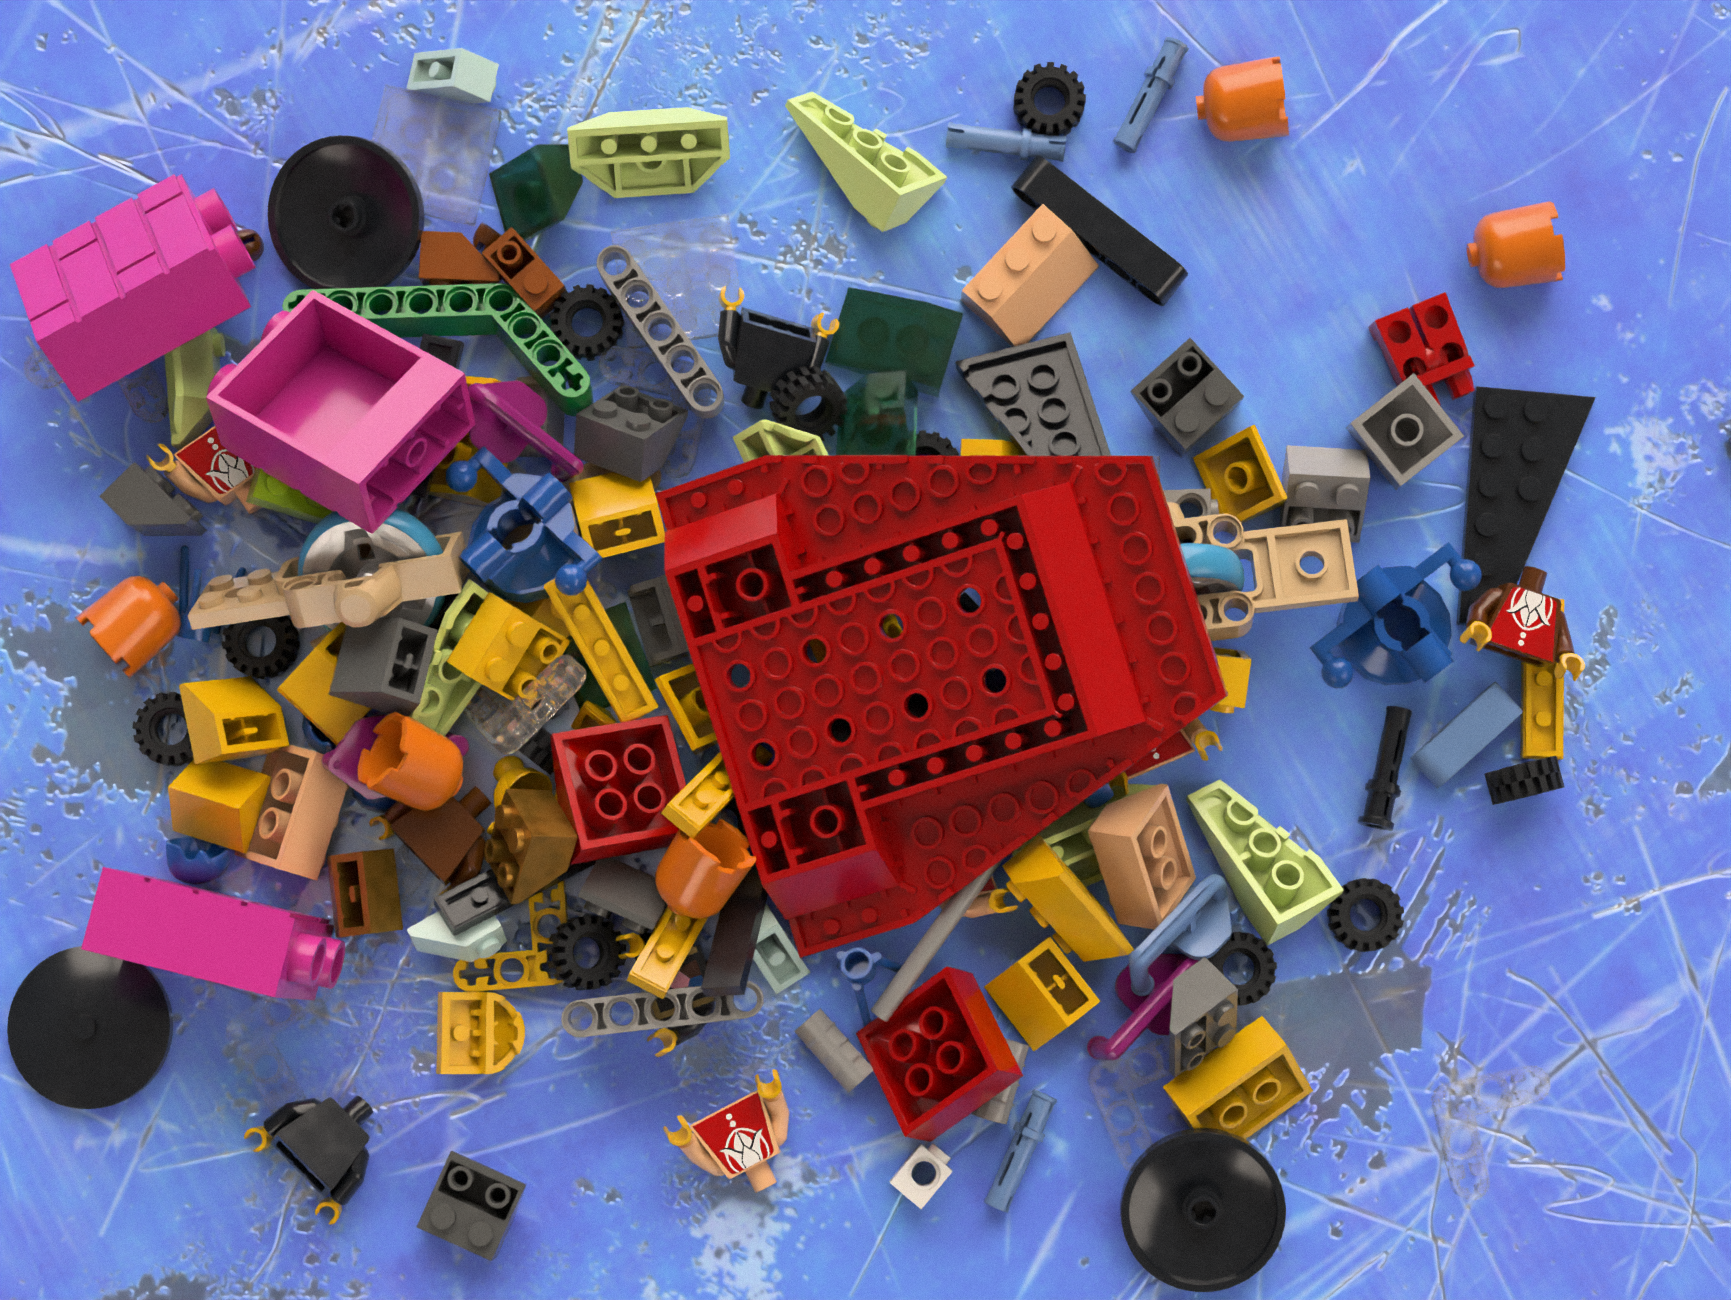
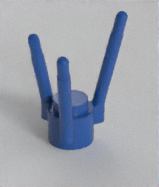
[177,545,246,643]
[837,947,902,1027]

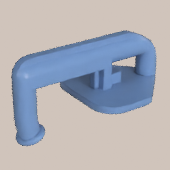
[1129,874,1232,996]

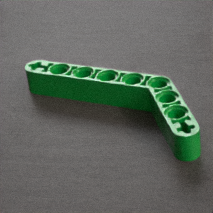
[282,283,594,416]

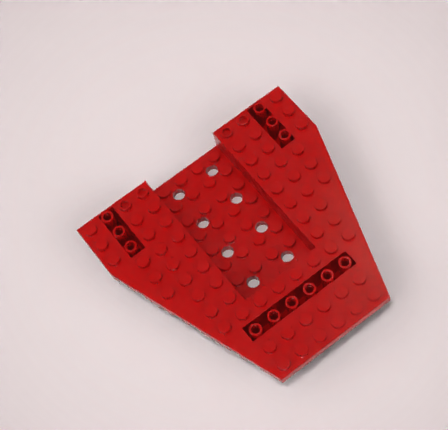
[655,455,1228,958]

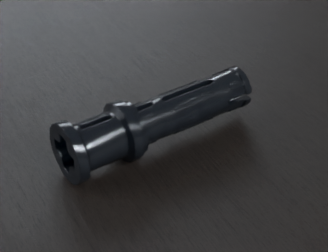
[1358,706,1412,831]

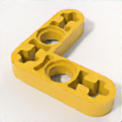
[453,880,568,992]

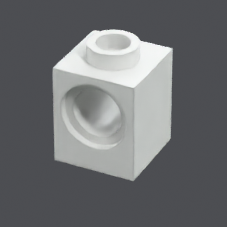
[889,1143,953,1209]

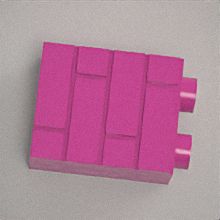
[10,174,256,402]
[206,290,476,534]
[81,867,346,1000]

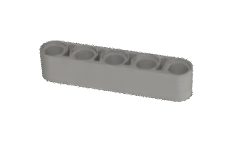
[597,245,724,419]
[561,981,764,1037]

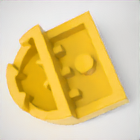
[436,992,525,1074]

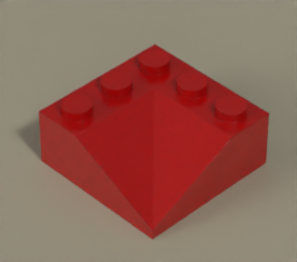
[550,715,686,865]
[856,966,1023,1142]

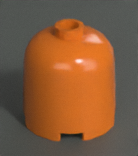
[1195,56,1289,142]
[1466,201,1565,288]
[75,576,181,679]
[358,712,463,811]
[655,819,756,919]

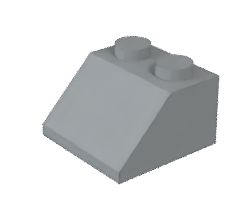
[1346,373,1464,490]

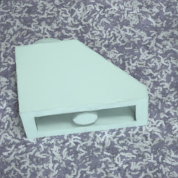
[406,48,499,104]
[753,904,811,995]
[407,911,507,962]

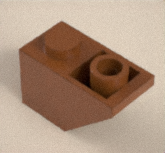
[482,227,566,319]
[419,231,503,286]

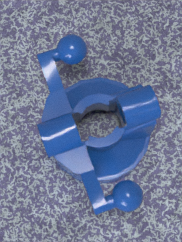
[446,446,603,603]
[1309,542,1482,688]

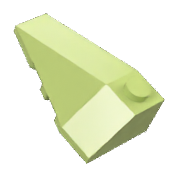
[785,92,947,232]
[409,579,488,736]
[1186,779,1344,946]

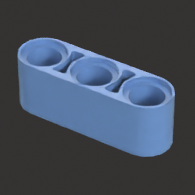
[1410,681,1523,789]

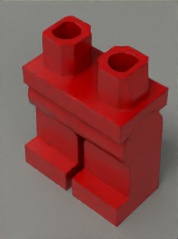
[1368,292,1475,405]

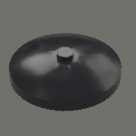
[268,135,425,289]
[7,946,173,1109]
[1120,1128,1286,1292]

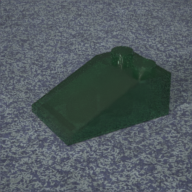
[825,287,963,398]

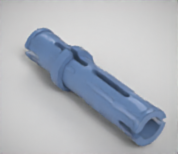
[1113,37,1189,153]
[946,122,1067,162]
[984,1089,1057,1213]

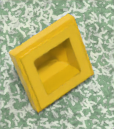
[571,700,617,730]

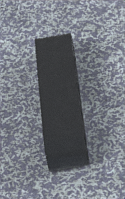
[1011,156,1188,306]

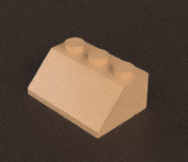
[960,204,1099,347]
[234,744,350,881]
[1088,784,1196,930]

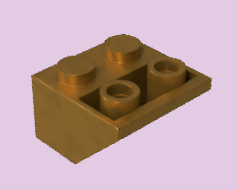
[484,789,578,904]
[327,848,403,938]

